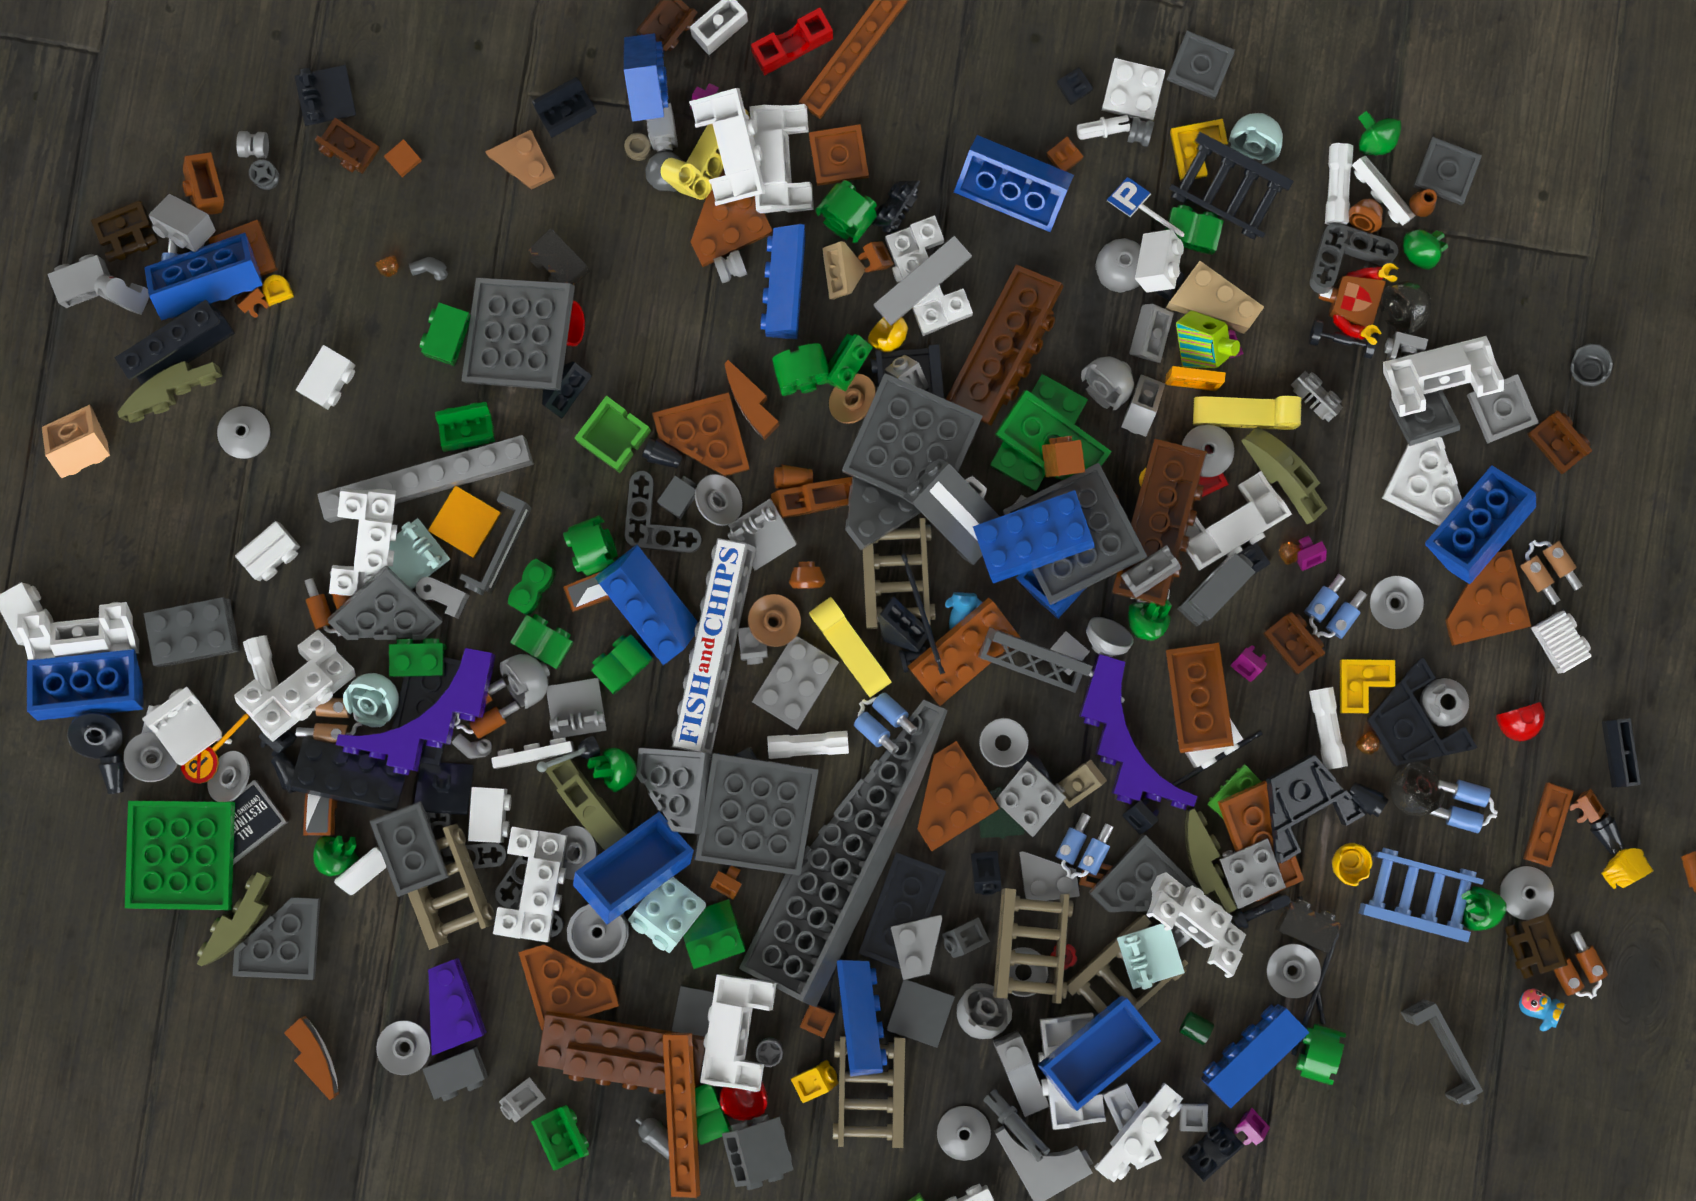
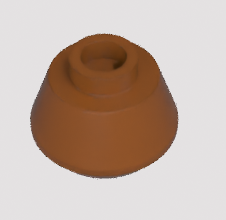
[1349,199,1383,233]
[789,562,825,589]

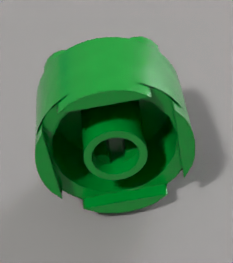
[816,180,877,243]
[772,343,831,396]
[563,515,618,576]
[1295,1024,1346,1085]

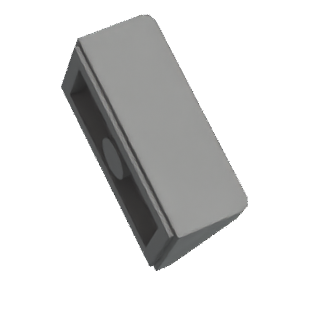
[1130,304,1174,363]

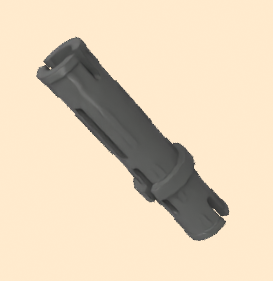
[984,1089,1050,1162]

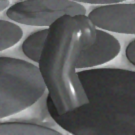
[409,257,448,281]

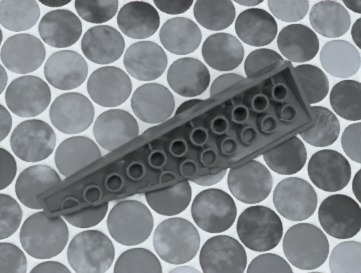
[739,700,947,1007]

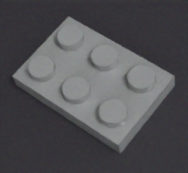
[752,636,839,730]

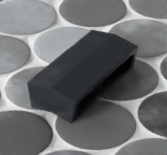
[1602,718,1641,788]

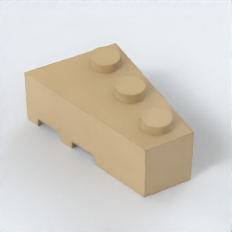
[1165,261,1264,334]

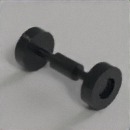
[1308,319,1378,359]

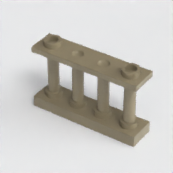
[863,518,935,629]
[408,824,495,950]
[993,888,1073,1004]
[1067,914,1188,1013]
[833,1035,905,1148]

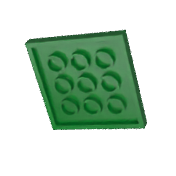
[125,801,235,910]

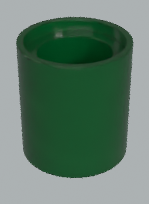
[1179,1011,1214,1045]

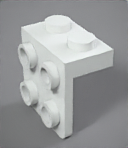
[142,687,222,765]

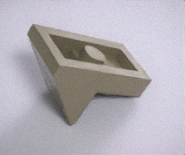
[1057,759,1107,808]

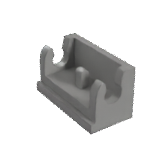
[1121,545,1181,598]

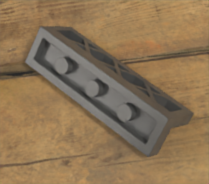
[978,627,1093,693]

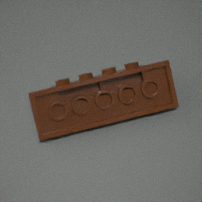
[946,265,1064,426]
[1112,439,1207,606]
[537,1011,705,1094]

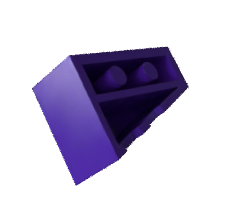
[428,958,487,1055]

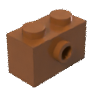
[183,152,224,215]
[1042,436,1085,477]

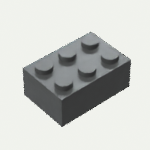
[144,597,240,667]

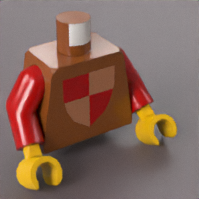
[1318,263,1399,345]

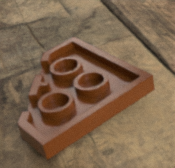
[691,169,773,267]
[652,392,750,477]
[1445,549,1531,646]
[917,741,999,851]
[518,944,620,1030]

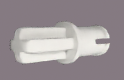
[1077,114,1130,140]

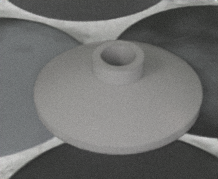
[217,406,271,459]
[1182,424,1234,477]
[695,475,742,526]
[1370,576,1424,629]
[124,732,178,782]
[208,751,250,802]
[559,826,598,880]
[1500,866,1554,920]
[1267,944,1321,998]
[376,1021,431,1075]
[937,1106,991,1161]

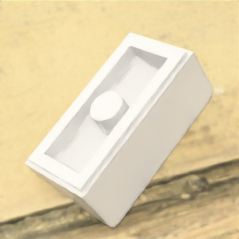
[334,847,386,895]

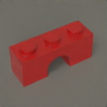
[751,8,833,76]

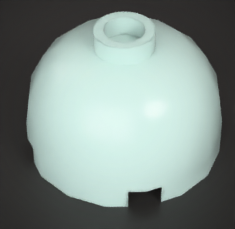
[1229,113,1283,164]
[343,673,399,727]

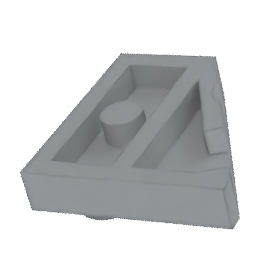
[1019,851,1080,901]
[891,915,942,980]

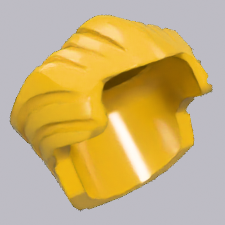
[1601,848,1654,889]

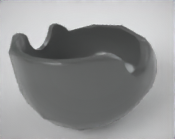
[645,151,684,192]
[1571,344,1613,387]

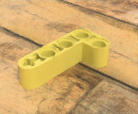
[661,109,750,200]
[1193,396,1301,430]
[809,597,892,698]

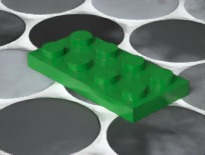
[990,374,1088,492]
[995,390,1112,481]

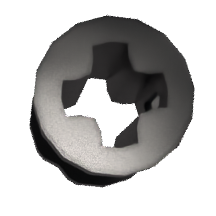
[898,644,926,673]

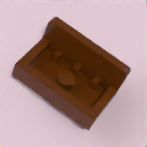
[636,0,698,52]
[315,118,380,174]
[1527,411,1592,474]
[1263,612,1325,675]

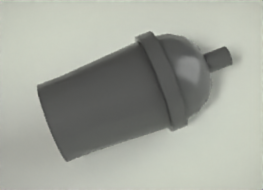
[635,1117,669,1160]

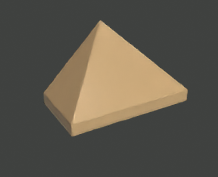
[822,241,865,299]

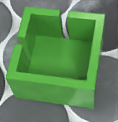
[575,396,652,473]

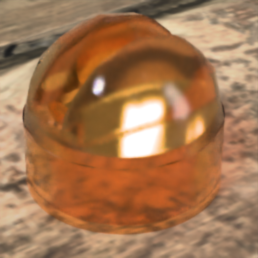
[375,255,399,277]
[1279,541,1301,565]
[1355,731,1380,755]

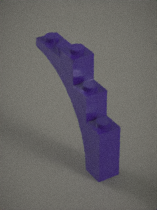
[336,648,496,775]
[1079,654,1197,810]

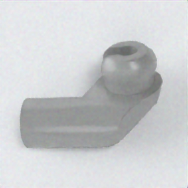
[452,733,492,759]

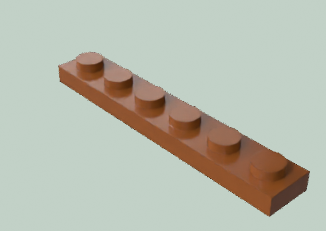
[799,0,909,119]
[663,1033,701,1198]

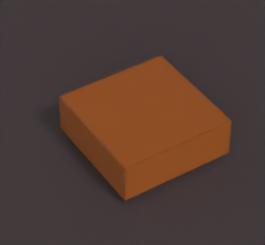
[384,139,422,177]
[800,1005,835,1038]

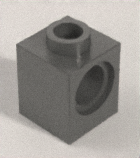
[657,476,696,519]

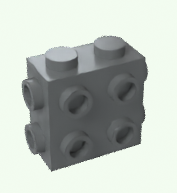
[722,1114,793,1190]

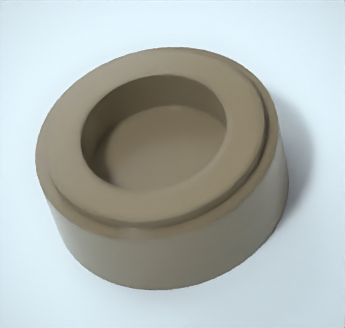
[624,133,651,161]

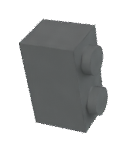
[423,1047,488,1101]

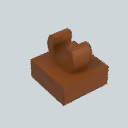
[1046,137,1084,172]
[858,241,894,272]
[234,287,269,318]
[1569,789,1605,823]
[710,865,742,900]

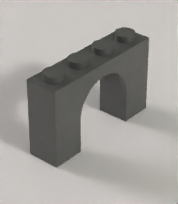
[1177,553,1255,627]

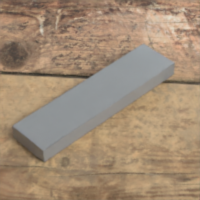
[874,236,972,326]

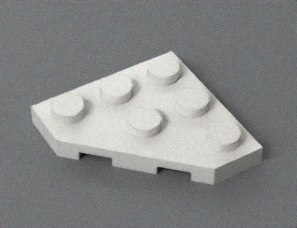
[1382,437,1462,526]

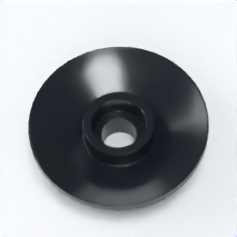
[67,712,123,759]

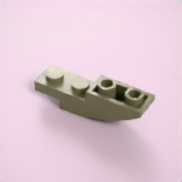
[117,361,222,423]
[1241,427,1327,524]
[546,754,628,850]
[1185,808,1237,913]
[197,872,273,966]

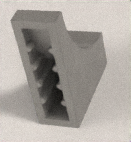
[993,1030,1049,1117]
[994,1126,1093,1201]

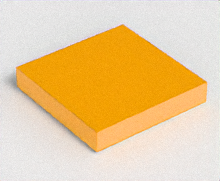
[1165,366,1226,391]
[428,486,502,558]

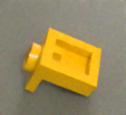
[791,1060,839,1103]

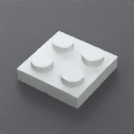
[1101,58,1165,122]

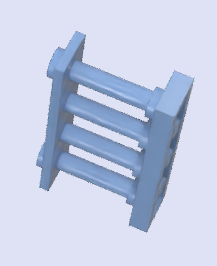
[1358,848,1484,942]

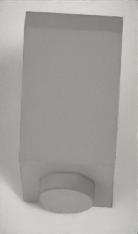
[1121,375,1165,437]

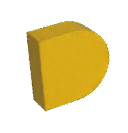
[262,275,294,306]

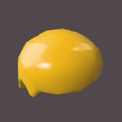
[868,317,908,352]
[1332,843,1373,886]

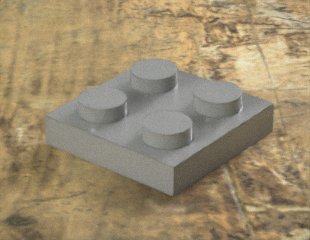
[1467,374,1539,444]

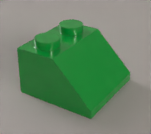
[683,899,746,969]

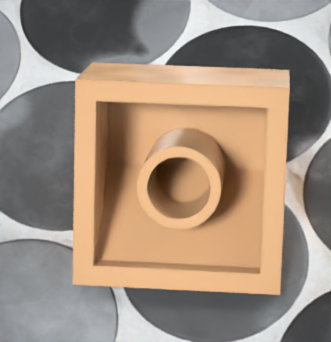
[42,405,110,478]

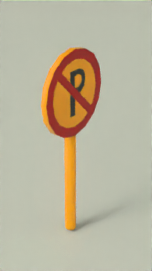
[181,713,249,784]

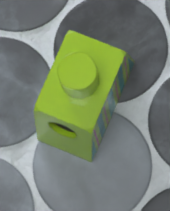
[1176,310,1240,368]

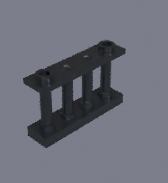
[1168,132,1294,240]

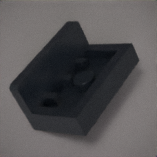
[532,77,597,138]

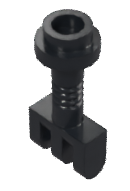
[1231,893,1290,929]

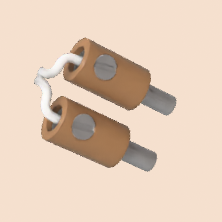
[1520,540,1583,605]
[296,697,362,744]

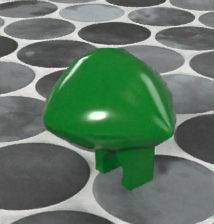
[1358,111,1401,155]
[1403,229,1448,269]
[1128,599,1172,641]
[587,748,637,792]
[313,835,359,877]
[1461,886,1507,931]

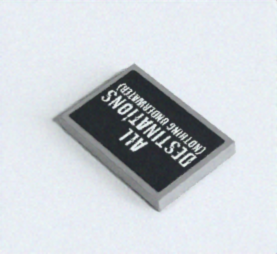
[231,780,288,865]

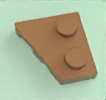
[486,130,555,190]

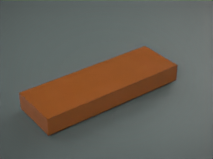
[1523,783,1574,867]

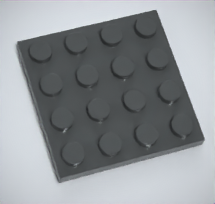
[461,278,575,390]
[842,373,982,498]
[1003,463,1147,605]
[694,752,818,875]

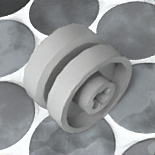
[567,904,629,963]

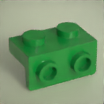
[827,334,873,392]
[435,402,495,452]
[389,638,446,677]
[531,1105,589,1171]

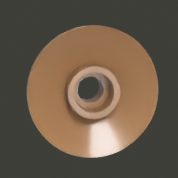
[829,374,876,424]
[748,594,801,647]

